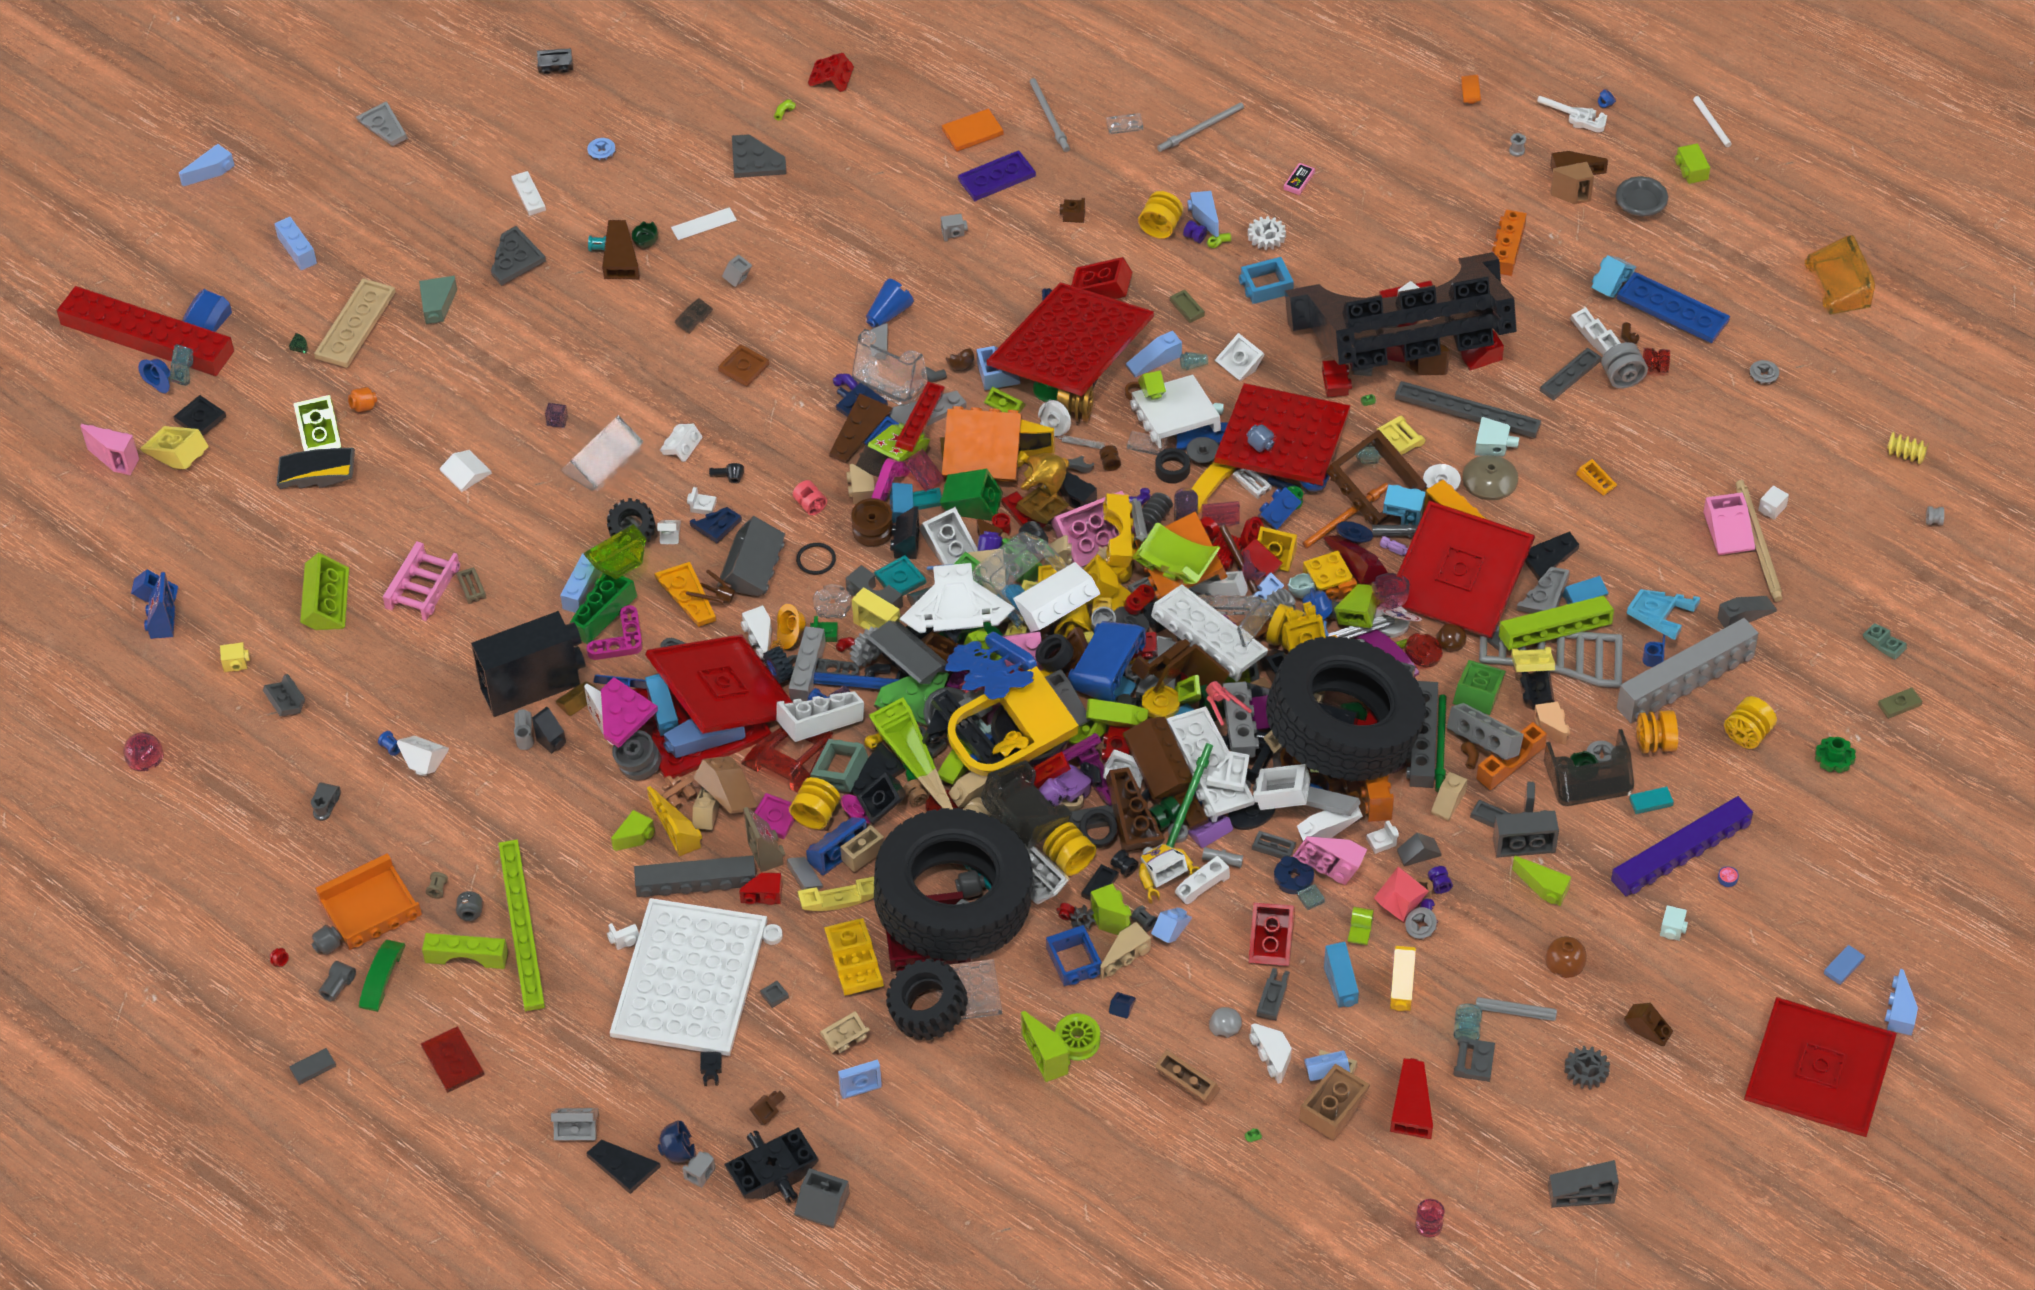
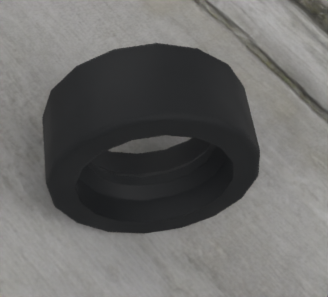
[1155,448,1190,483]
[1035,634,1074,672]
[1079,808,1117,848]

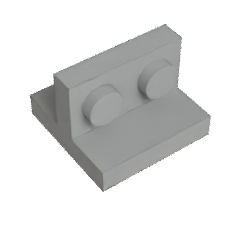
[551,1108,598,1140]

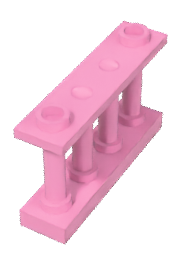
[383,541,460,621]

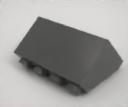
[717,516,785,596]

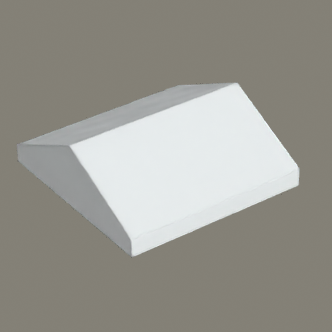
[1215,333,1265,381]
[440,450,492,492]

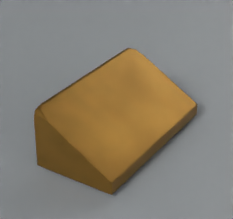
[555,681,597,716]

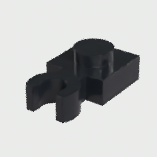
[700,1052,722,1086]

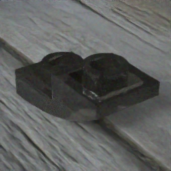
[674,298,713,334]

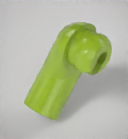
[774,99,796,120]
[1207,233,1232,248]

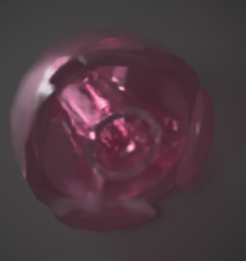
[1371,573,1410,609]
[123,732,164,771]

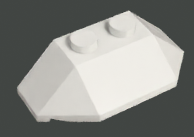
[1024,840,1070,905]

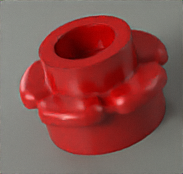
[1056,903,1075,920]
[270,948,289,967]

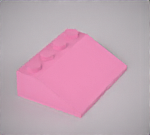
[1051,490,1136,567]

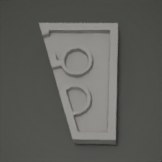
[356,101,408,146]

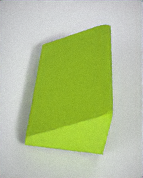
[984,387,1026,413]

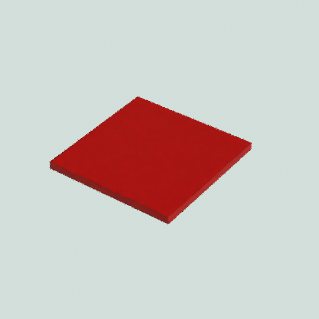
[1386,501,1535,639]
[645,634,793,734]
[1744,997,1897,1137]

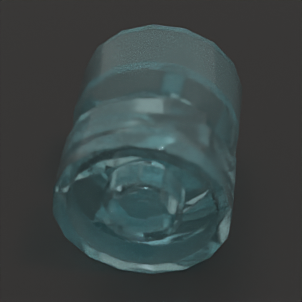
[1453,1004,1482,1040]

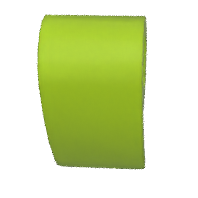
[1348,907,1374,945]

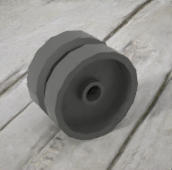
[612,730,661,781]

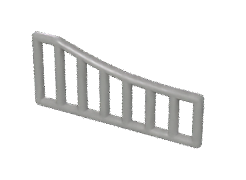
[1479,626,1623,688]

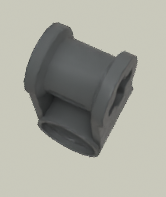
[311,782,341,821]

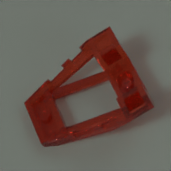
[741,727,833,793]

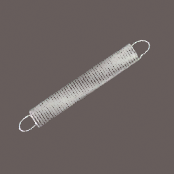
[1057,435,1105,449]

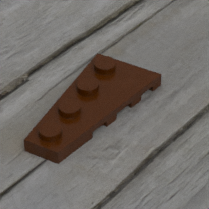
[829,393,893,463]

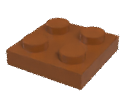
[718,344,769,387]

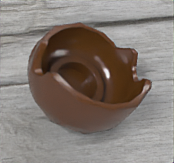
[945,348,974,371]
[1435,624,1467,653]

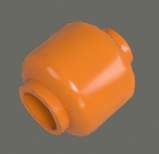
[348,387,377,412]

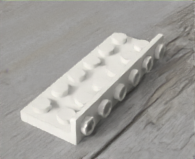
[1151,584,1268,681]
[1167,706,1255,823]

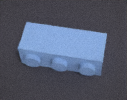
[274,217,317,270]
[560,553,602,613]

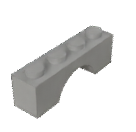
[789,626,826,702]

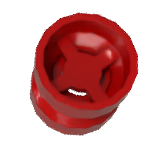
[992,513,1011,535]

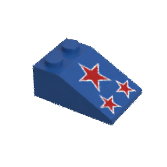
[144,572,175,639]

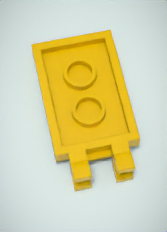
[1283,602,1326,653]

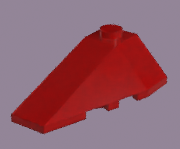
[1461,330,1504,371]

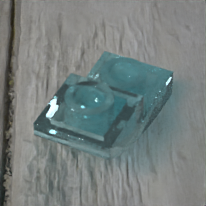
[170,344,193,386]

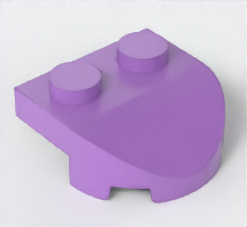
[1056,764,1091,802]

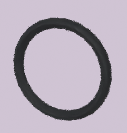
[796,543,836,575]

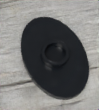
[1228,795,1276,830]

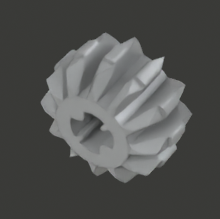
[1263,588,1296,618]

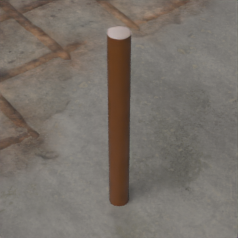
[1219,525,1259,594]

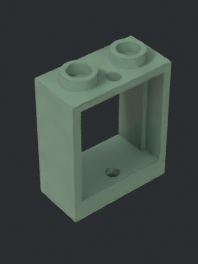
[810,739,869,792]

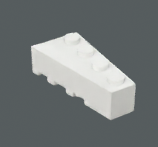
[776,691,864,742]

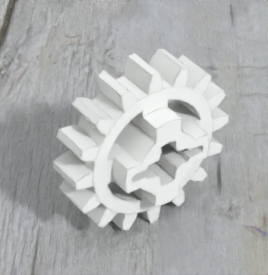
[1247,216,1286,250]

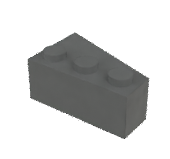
[1548,1160,1619,1208]

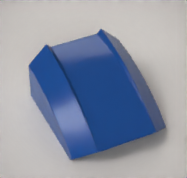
[182,289,232,332]

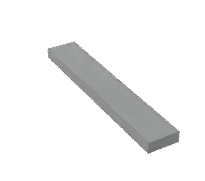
[1252,783,1361,816]

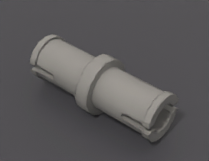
[1202,847,1244,868]

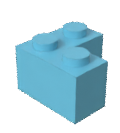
[1591,255,1636,298]
[1383,485,1426,525]

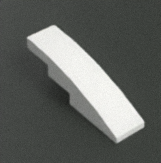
[1570,307,1621,355]

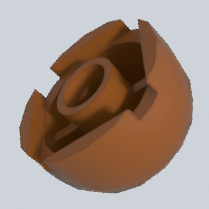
[1545,936,1587,978]

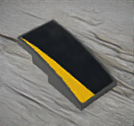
[276,448,355,489]

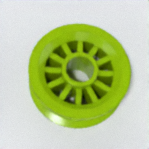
[1055,1013,1100,1061]

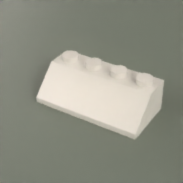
[1013,562,1100,632]

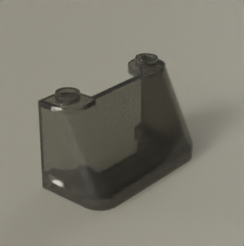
[981,760,1072,849]

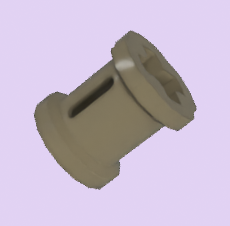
[426,872,448,898]

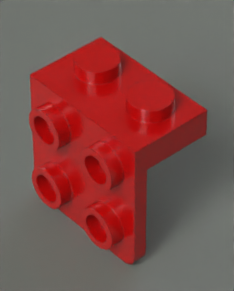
[808,52,854,92]

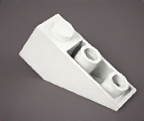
[741,605,772,666]

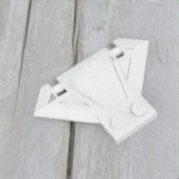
[900,563,1015,633]

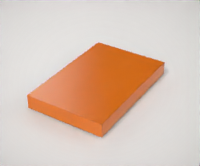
[942,108,1004,151]

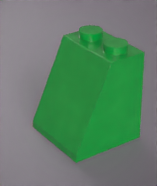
[940,468,1003,521]

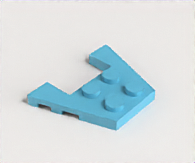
[1627,589,1700,640]

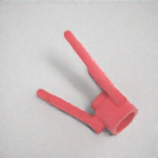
[1206,681,1252,726]

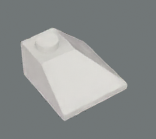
[397,736,449,776]

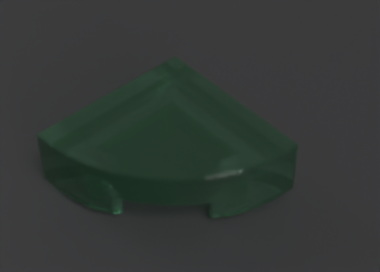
[289,333,308,354]

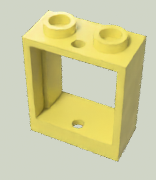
[852,587,900,630]

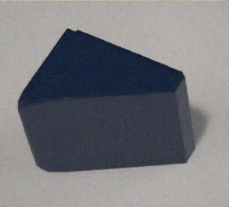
[1109,992,1136,1019]

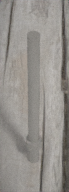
[1029,78,1070,152]
[1157,102,1244,152]

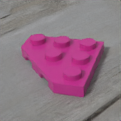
[601,677,658,748]

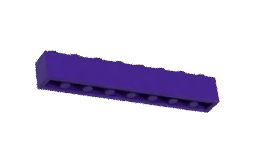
[1611,796,1753,897]

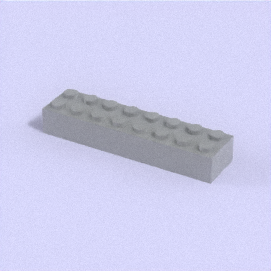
[1617,618,1759,724]

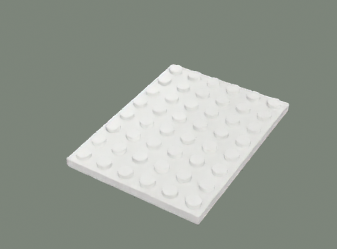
[610,898,767,1056]

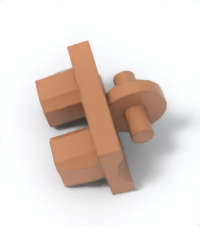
[661,776,697,808]

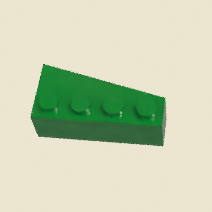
[570,567,637,644]

